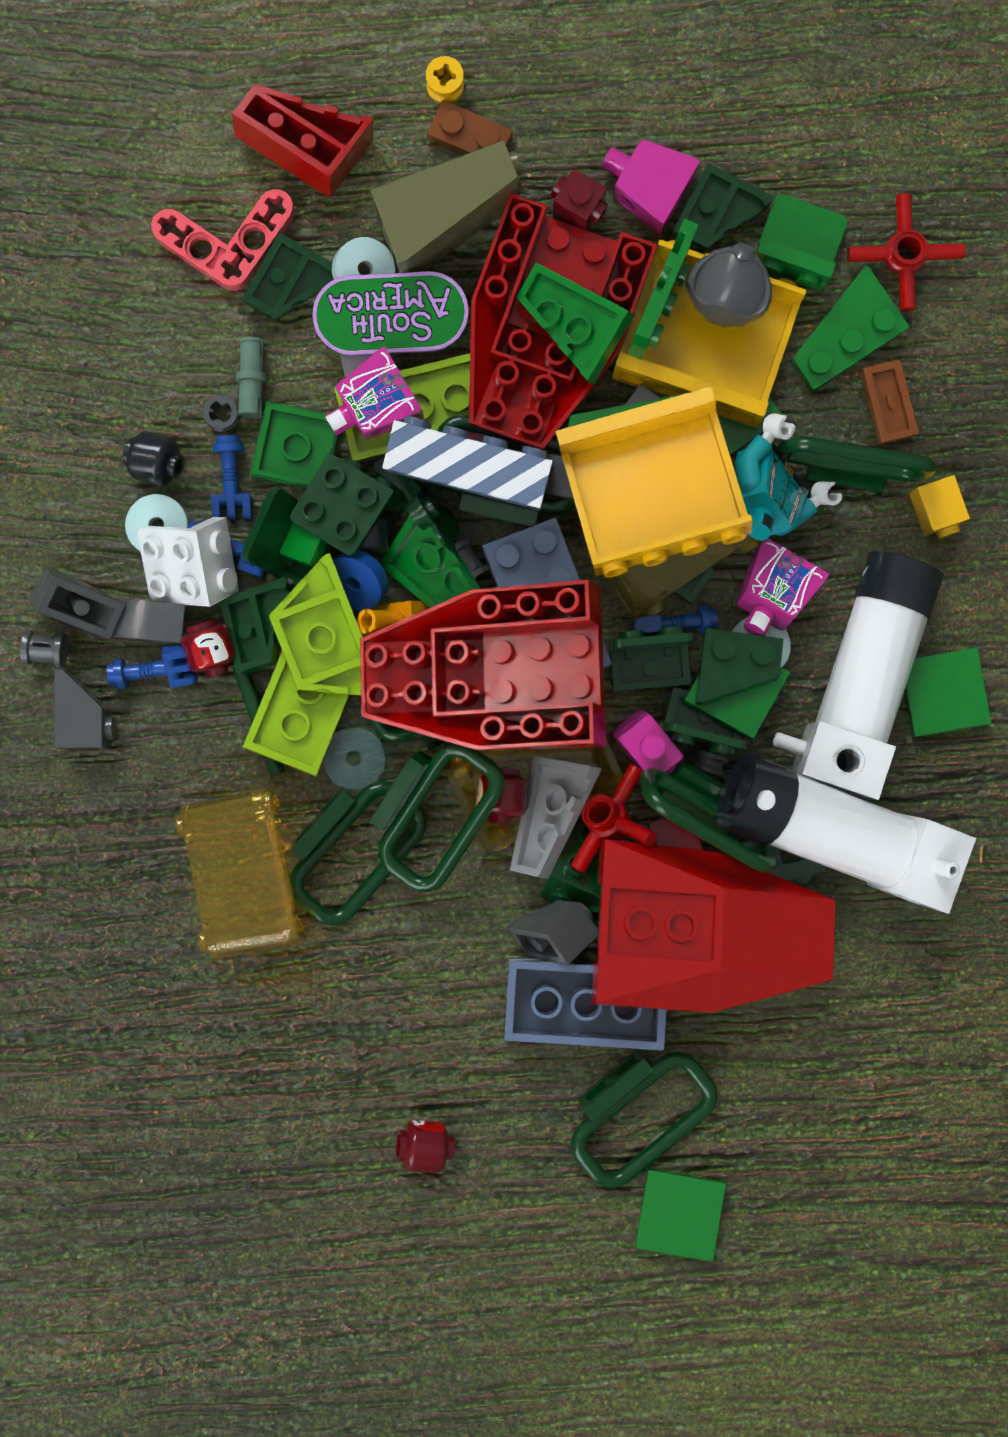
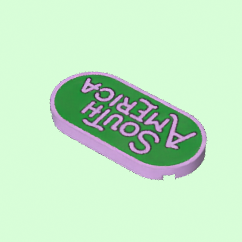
[313,271,468,356]

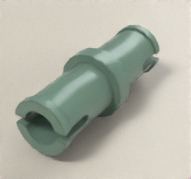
[236,337,267,419]

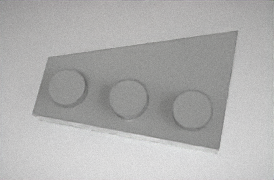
[510,756,602,879]

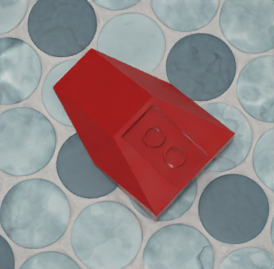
[469,193,658,450]
[360,580,606,751]
[591,839,835,1013]

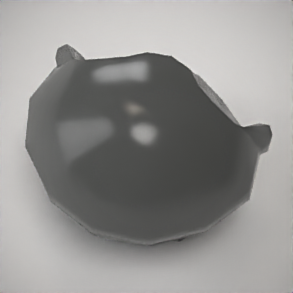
[686,242,772,327]

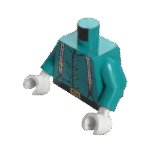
[734,414,842,541]

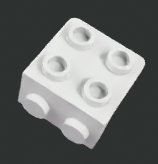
[137,517,239,607]

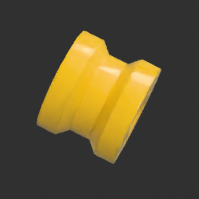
[426,56,464,104]

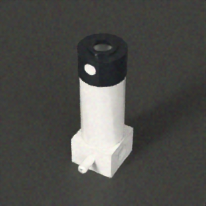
[773,551,944,800]
[716,753,976,914]

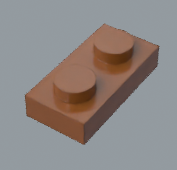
[427,100,513,155]
[860,359,919,446]

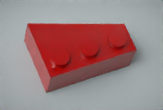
[232,84,374,198]

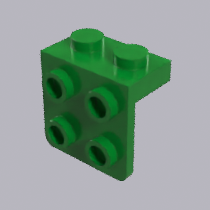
[755,194,847,291]

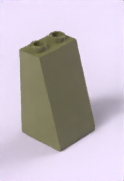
[370,140,522,273]

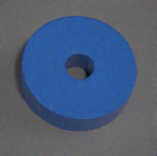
[333,550,388,611]

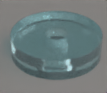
[323,727,386,789]

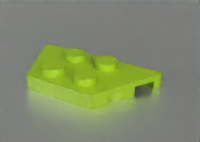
[269,553,362,696]

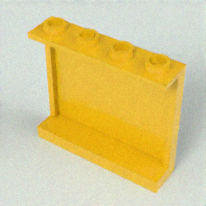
[612,239,807,429]
[555,386,753,578]

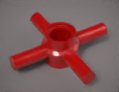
[847,193,965,312]
[570,764,657,874]

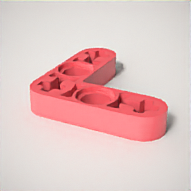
[151,189,295,291]

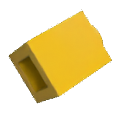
[909,475,970,539]

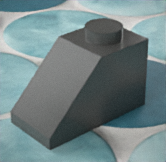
[29,565,126,640]
[54,669,116,749]
[507,900,598,965]

